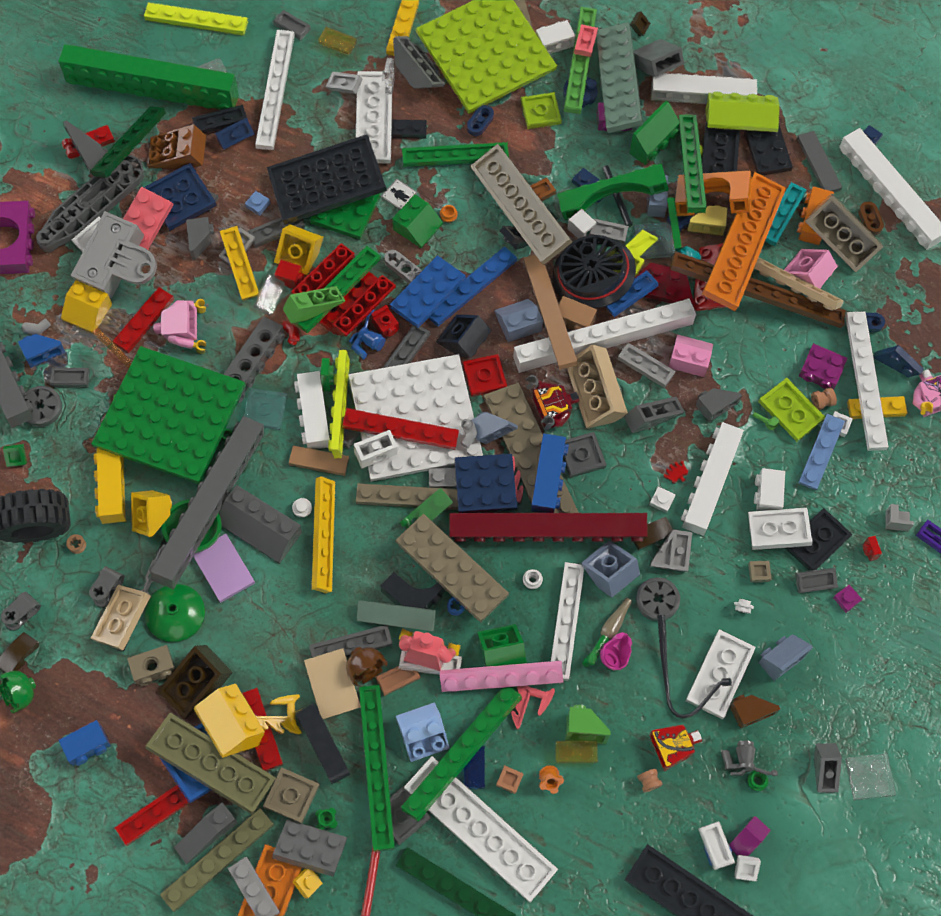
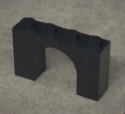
[380,572,446,609]

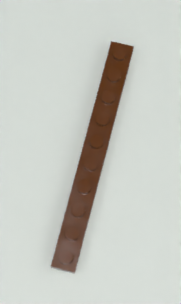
[670,251,846,328]

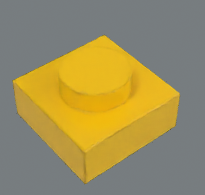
[292,869,322,898]

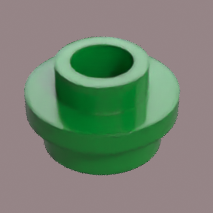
[747,771,768,791]

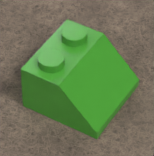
[565,705,611,744]

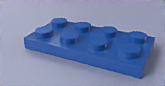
[390,255,466,328]

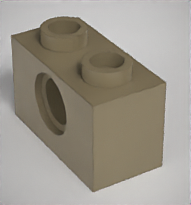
[127,645,175,686]

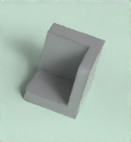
[885,504,914,531]

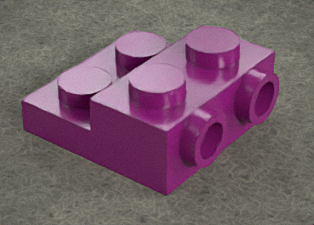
[799,343,848,390]

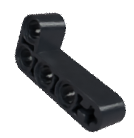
[294,702,350,785]

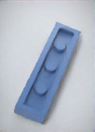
[798,414,845,490]

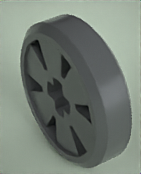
[24,386,62,427]
[636,577,680,621]

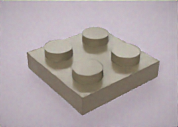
[263,767,320,824]

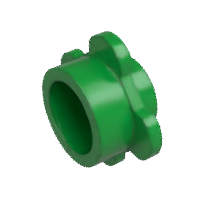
[316,808,338,830]

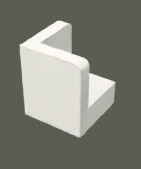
[567,209,596,238]

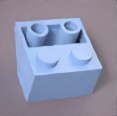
[396,703,449,762]

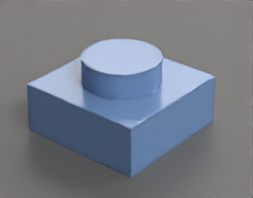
[245,191,270,216]

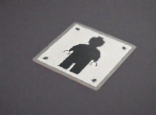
[381,179,417,209]

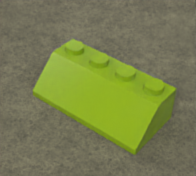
[705,91,779,132]

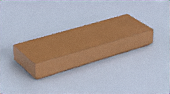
[289,446,349,476]

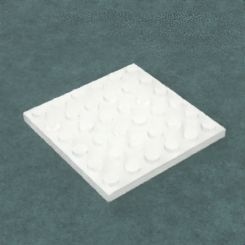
[348,354,483,482]

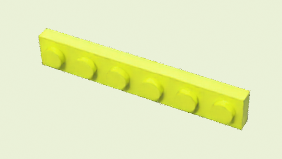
[144,2,248,35]
[328,350,350,459]

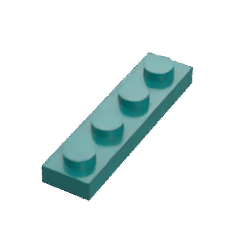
[765,182,807,246]

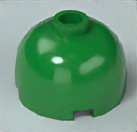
[0,671,36,713]

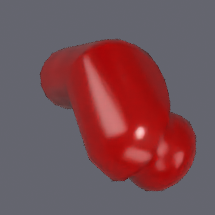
[282,320,300,346]

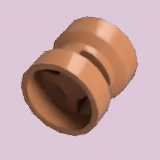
[811,388,837,410]

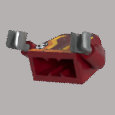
[525,375,580,430]

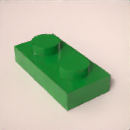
[321,358,334,392]

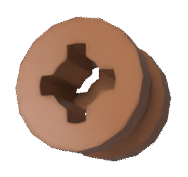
[637,769,663,793]

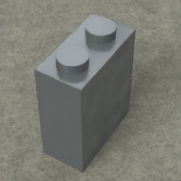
[634,39,684,77]

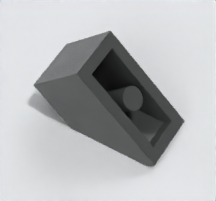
[186,217,215,260]
[696,388,742,423]
[814,743,842,792]

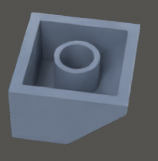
[494,299,543,342]
[581,540,640,598]
[758,634,813,681]

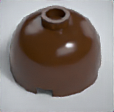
[346,647,388,686]

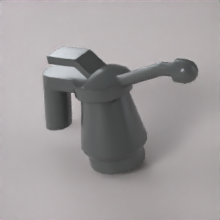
[721,740,778,776]

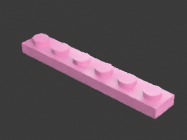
[440,661,563,692]

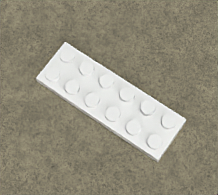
[356,71,392,163]

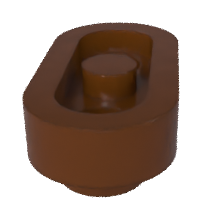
[858,201,884,236]

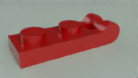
[61,125,115,159]

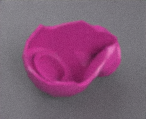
[600,632,632,671]

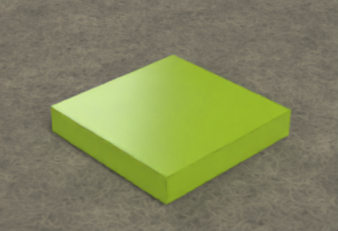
[520,92,562,129]

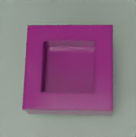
[833,585,863,613]

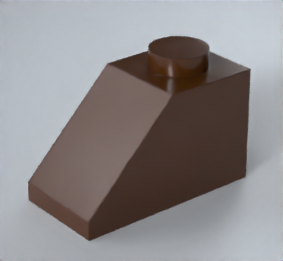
[730,695,780,729]

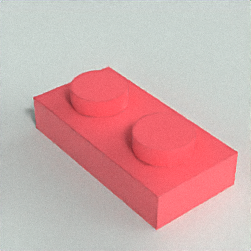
[574,24,598,57]

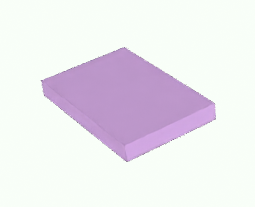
[193,534,255,603]

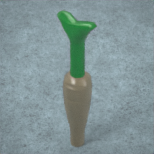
[582,598,632,667]

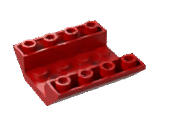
[291,243,396,337]

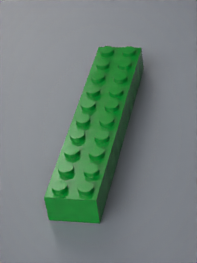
[58,44,239,110]

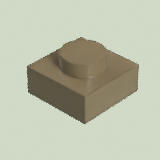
[748,561,772,583]

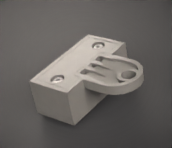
[71,211,157,299]

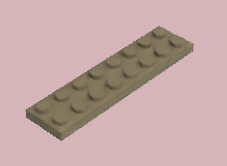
[470,144,572,265]
[484,383,579,513]

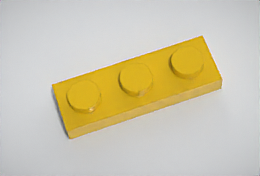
[847,396,907,419]

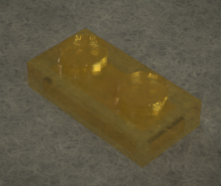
[318,27,357,55]
[555,741,598,763]

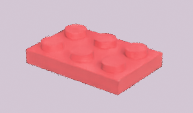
[123,186,174,250]

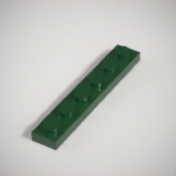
[90,106,166,178]
[396,847,516,916]

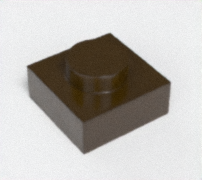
[630,11,651,37]

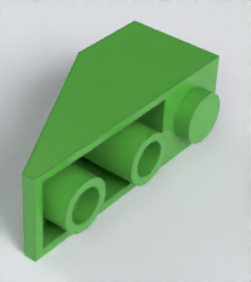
[283,286,345,323]

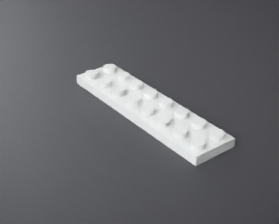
[404,757,558,903]

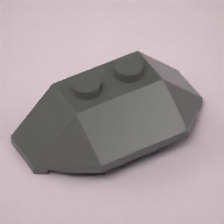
[393,36,445,88]

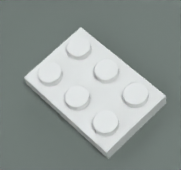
[748,508,812,550]

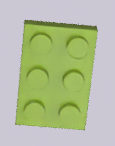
[758,378,825,442]

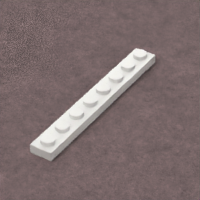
[255,30,294,150]
[845,312,888,451]

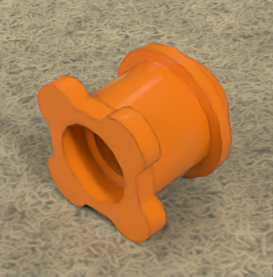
[539,765,564,794]

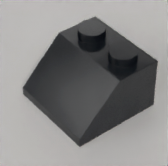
[436,314,492,358]

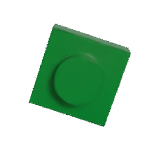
[3,444,27,467]

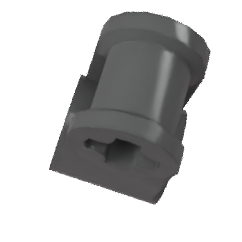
[89,566,125,607]
[1,592,41,631]

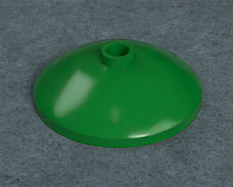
[162,499,222,553]
[145,584,205,643]

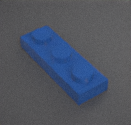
[605,270,659,317]

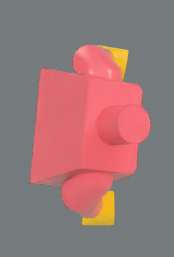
[399,628,460,671]

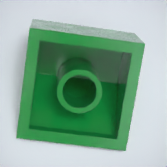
[392,194,443,249]
[477,624,527,667]

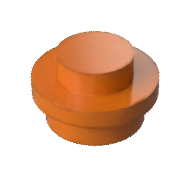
[440,205,458,222]

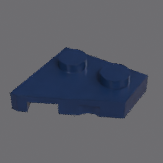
[873,345,924,378]

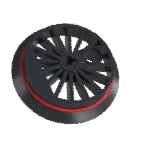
[553,235,636,309]

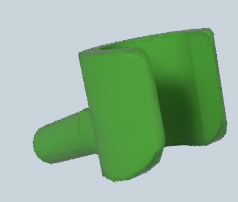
[752,412,779,430]

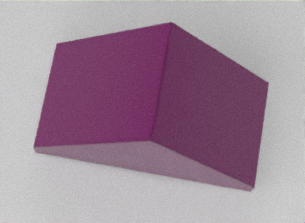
[729,816,771,856]

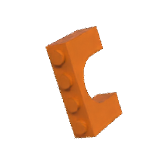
[675,171,752,216]

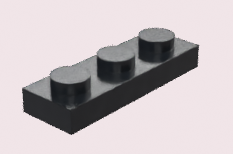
[192,105,247,134]

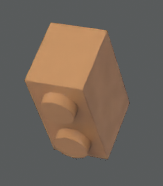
[559,296,597,331]

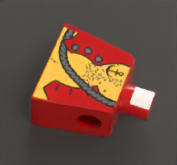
[649,725,702,771]

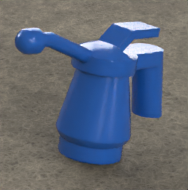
[349,309,385,360]

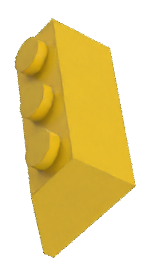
[194,683,265,758]

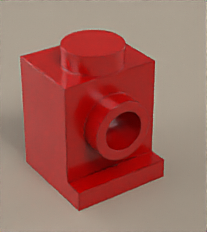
[371,305,399,338]

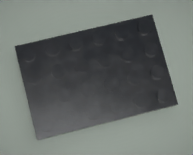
[267,134,387,225]

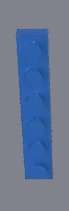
[429,246,517,327]

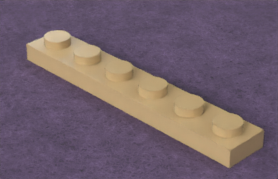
[754,257,844,310]

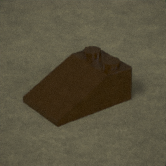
[158,645,233,719]

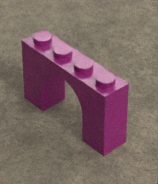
[0,201,35,274]

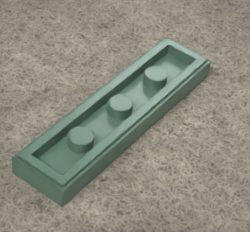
[357,600,436,631]

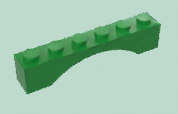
[557,163,669,220]

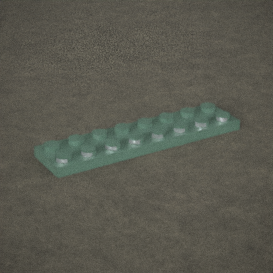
[597,22,643,133]

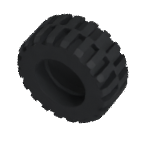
[0,489,71,543]

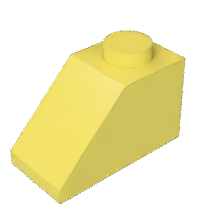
[687,206,727,236]

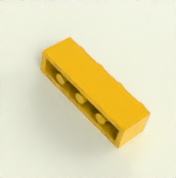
[94,448,126,524]

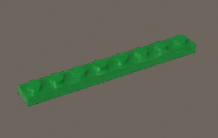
[679,115,706,213]
[359,685,395,852]
[401,687,522,822]

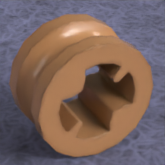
[67,534,86,554]

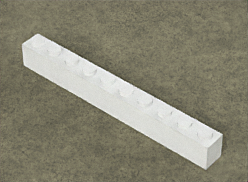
[513,299,696,373]

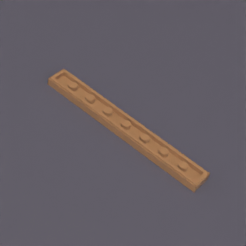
[524,255,578,370]

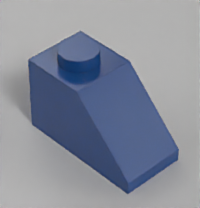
[18,334,66,368]

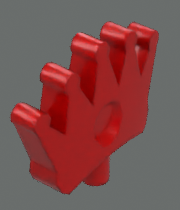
[663,461,688,484]

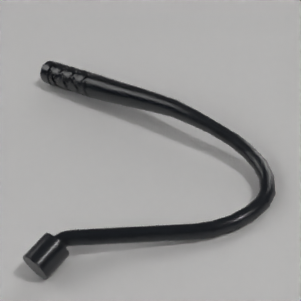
[657,615,732,719]

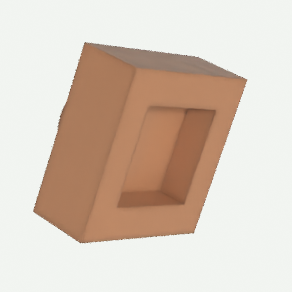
[496,765,524,794]

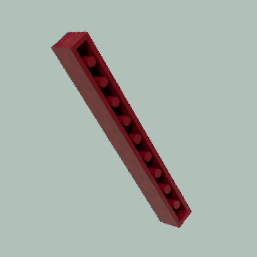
[450,513,648,542]

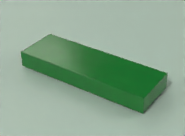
[667,197,682,252]

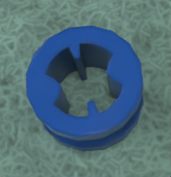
[447,597,465,616]

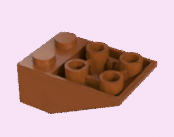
[147,124,206,169]

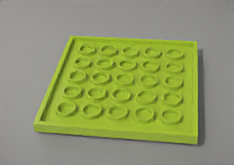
[416,0,557,113]

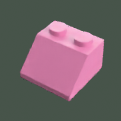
[784,249,838,288]
[669,334,713,377]

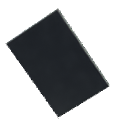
[785,508,853,571]

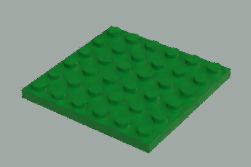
[91,346,246,484]

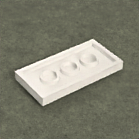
[686,630,756,719]

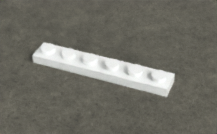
[551,562,584,681]

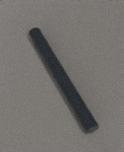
[602,165,632,228]

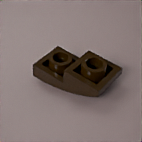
[634,517,673,550]
[0,632,39,673]

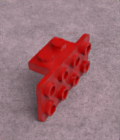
[693,243,726,311]

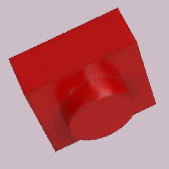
[863,536,882,561]

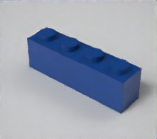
[531,433,569,513]

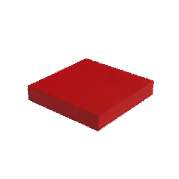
[462,354,507,397]

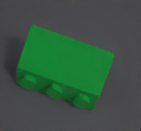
[629,101,680,165]

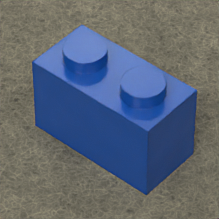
[59,720,111,766]

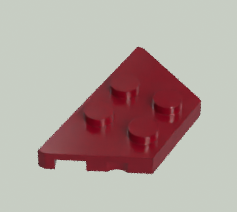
[635,262,694,306]

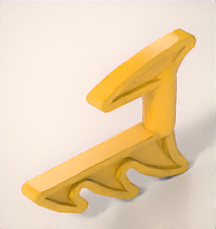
[256,695,301,735]

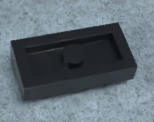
[391,119,427,139]

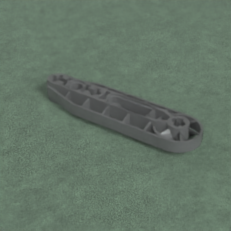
[36,155,145,253]

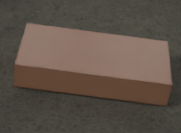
[375,666,421,696]

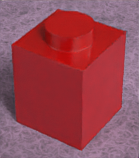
[274,260,304,289]

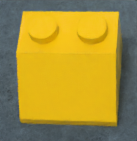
[274,224,323,275]
[61,280,112,334]
[131,490,172,537]

